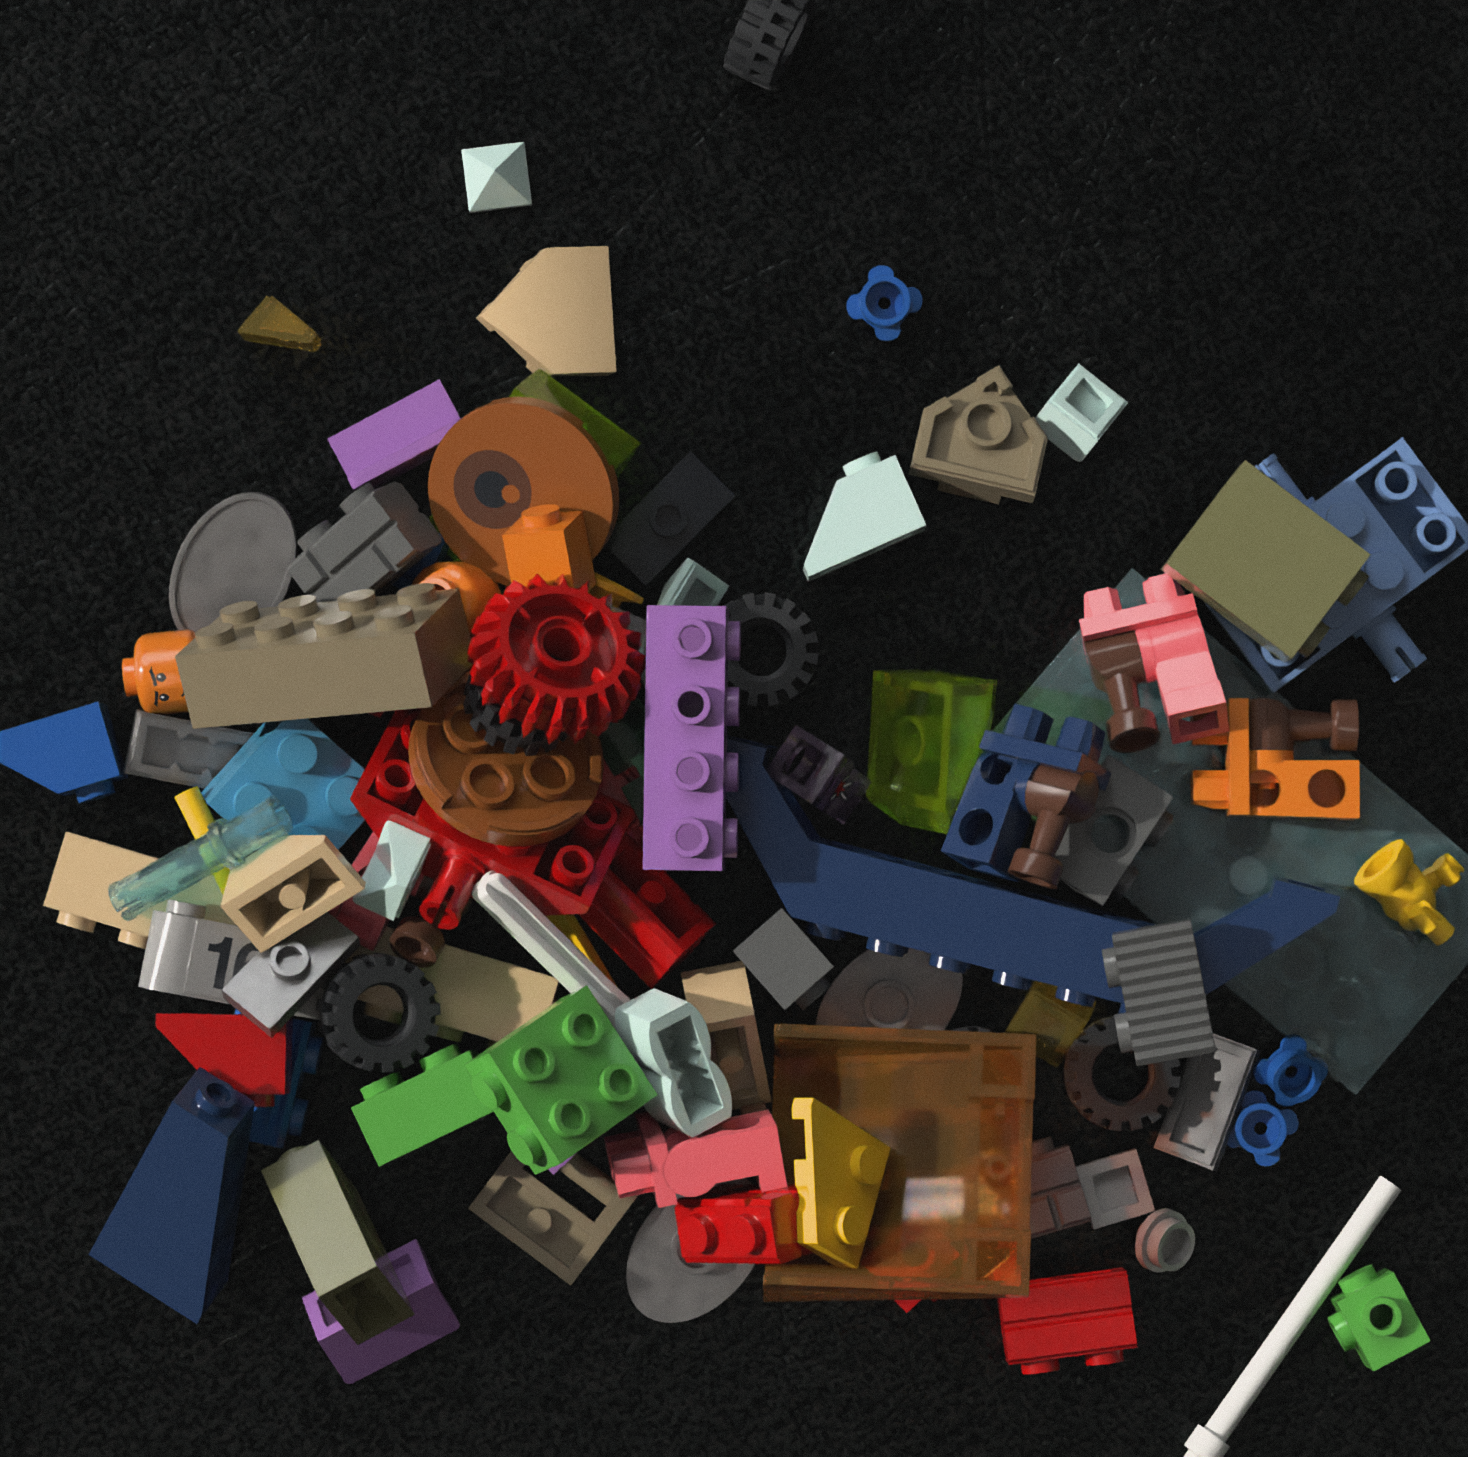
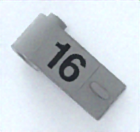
[138,899,345,1020]

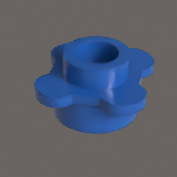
[846,265,922,342]
[1253,1034,1328,1107]
[1227,1090,1299,1166]

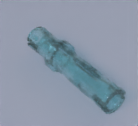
[108,795,293,921]

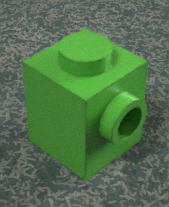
[1327,1265,1430,1371]

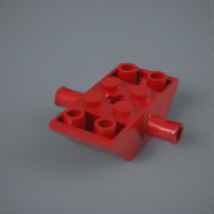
[350,708,636,930]

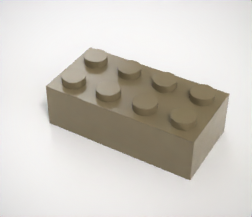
[175,583,472,729]

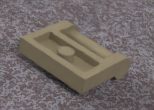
[468,1151,638,1285]

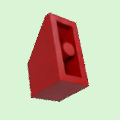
[155,1013,293,1107]

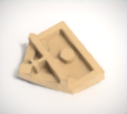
[476,246,616,377]

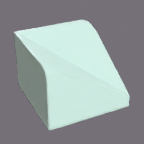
[353,820,431,921]

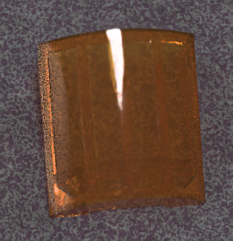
[763,1024,1036,1302]

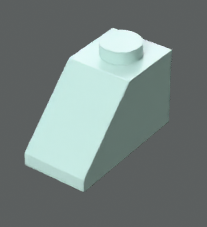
[803,452,926,582]

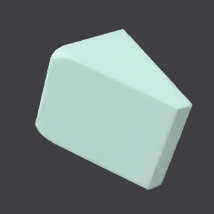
[1035,363,1128,462]

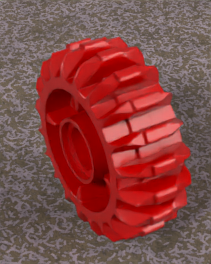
[467,573,645,745]

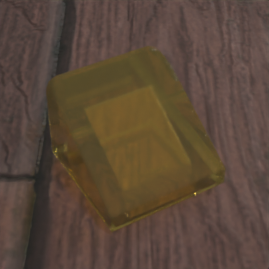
[238,296,321,352]
[1003,981,1096,1068]

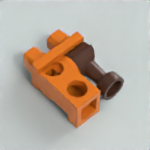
[1190,698,1360,821]

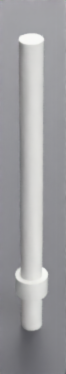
[1183,1176,1401,1457]

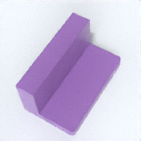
[328,379,461,491]
[302,1239,460,1384]

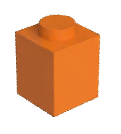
[502,504,596,590]

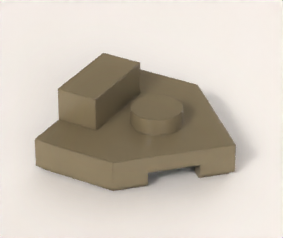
[908,365,1048,505]

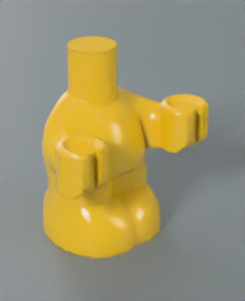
[1354,839,1465,946]

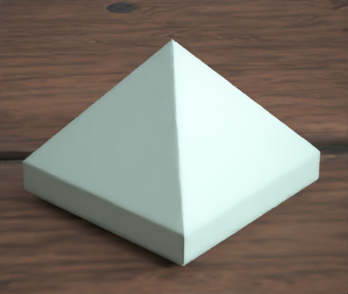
[462,142,532,213]
[657,558,729,606]

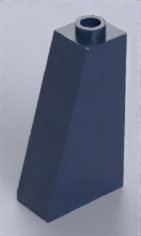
[88,1067,255,1324]

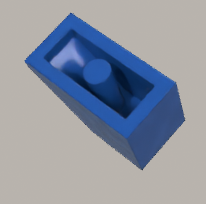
[0,702,128,804]

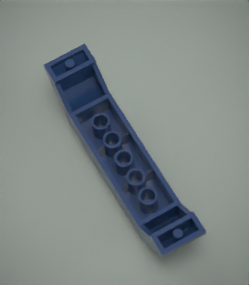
[726,734,1341,1014]

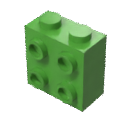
[464,985,658,1175]
[351,1043,494,1167]

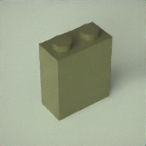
[1161,460,1371,663]
[261,1140,415,1345]

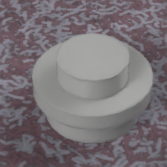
[1135,1208,1195,1272]

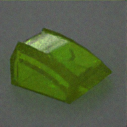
[866,669,997,834]

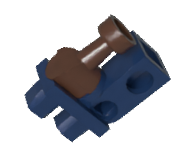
[941,704,1112,889]

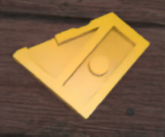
[792,1098,891,1268]

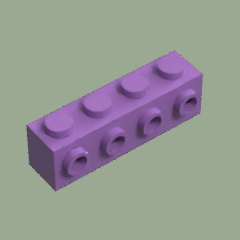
[643,605,741,871]

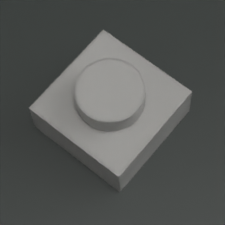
[1076,1148,1155,1229]

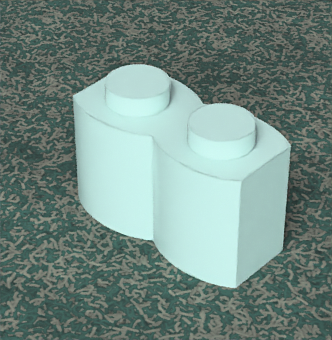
[615,988,732,1138]

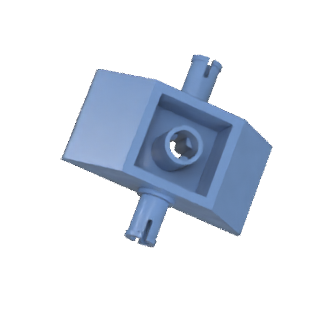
[1205,437,1468,694]

